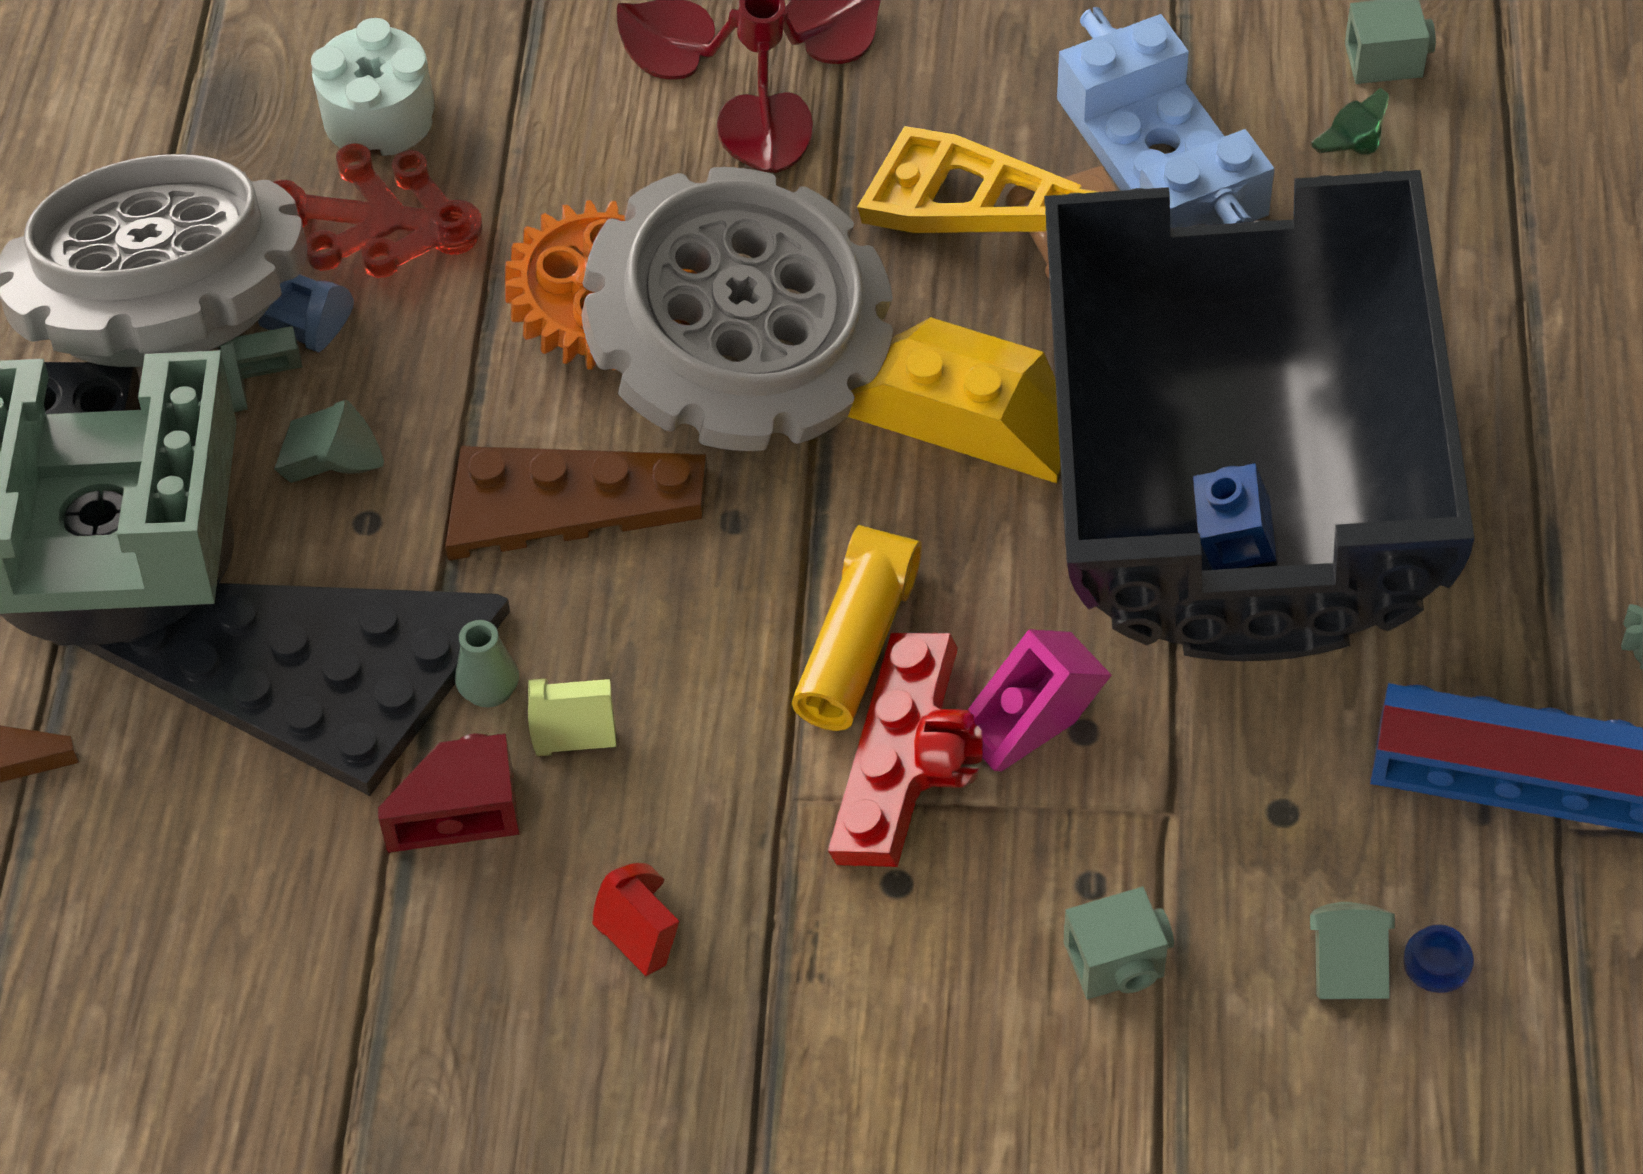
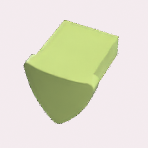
[528,678,616,756]

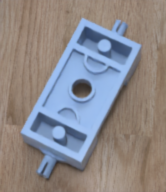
[1057,7,1275,228]

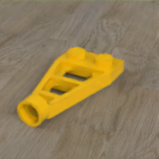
[857,126,1097,233]

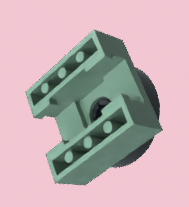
[0,350,237,646]

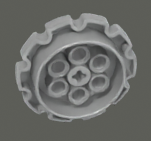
[0,154,307,367]
[581,167,893,451]

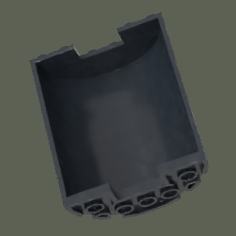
[1044,170,1475,662]

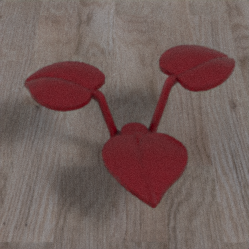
[617,0,881,173]

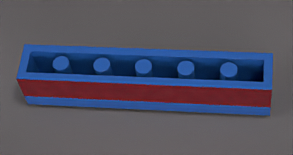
[1370,683,1643,833]

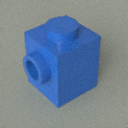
[1193,463,1276,570]

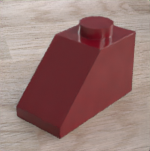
[378,733,520,853]

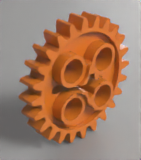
[505,200,697,370]

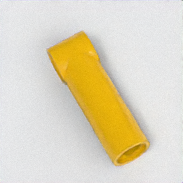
[791,525,922,731]

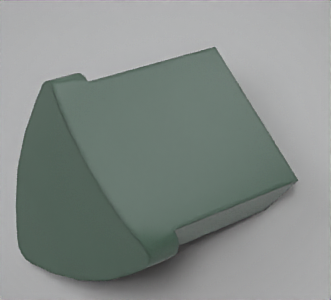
[217,326,303,412]
[274,400,384,483]
[1310,902,1395,999]

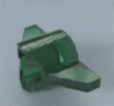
[1311,88,1389,155]

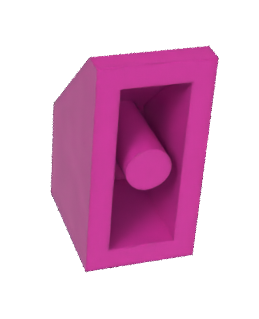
[968,629,1112,771]

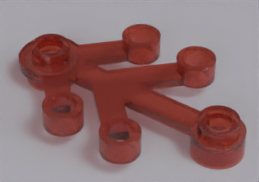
[274,143,483,278]

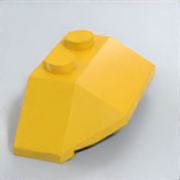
[848,317,1061,483]

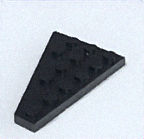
[77,583,510,796]

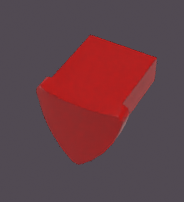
[592,862,680,977]

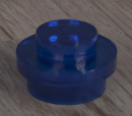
[1403,925,1474,993]

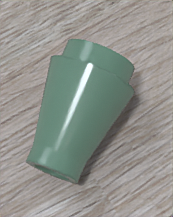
[455,620,519,708]

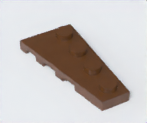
[445,446,707,561]

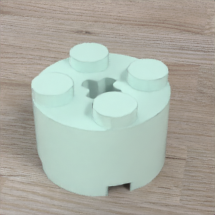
[311,18,435,156]

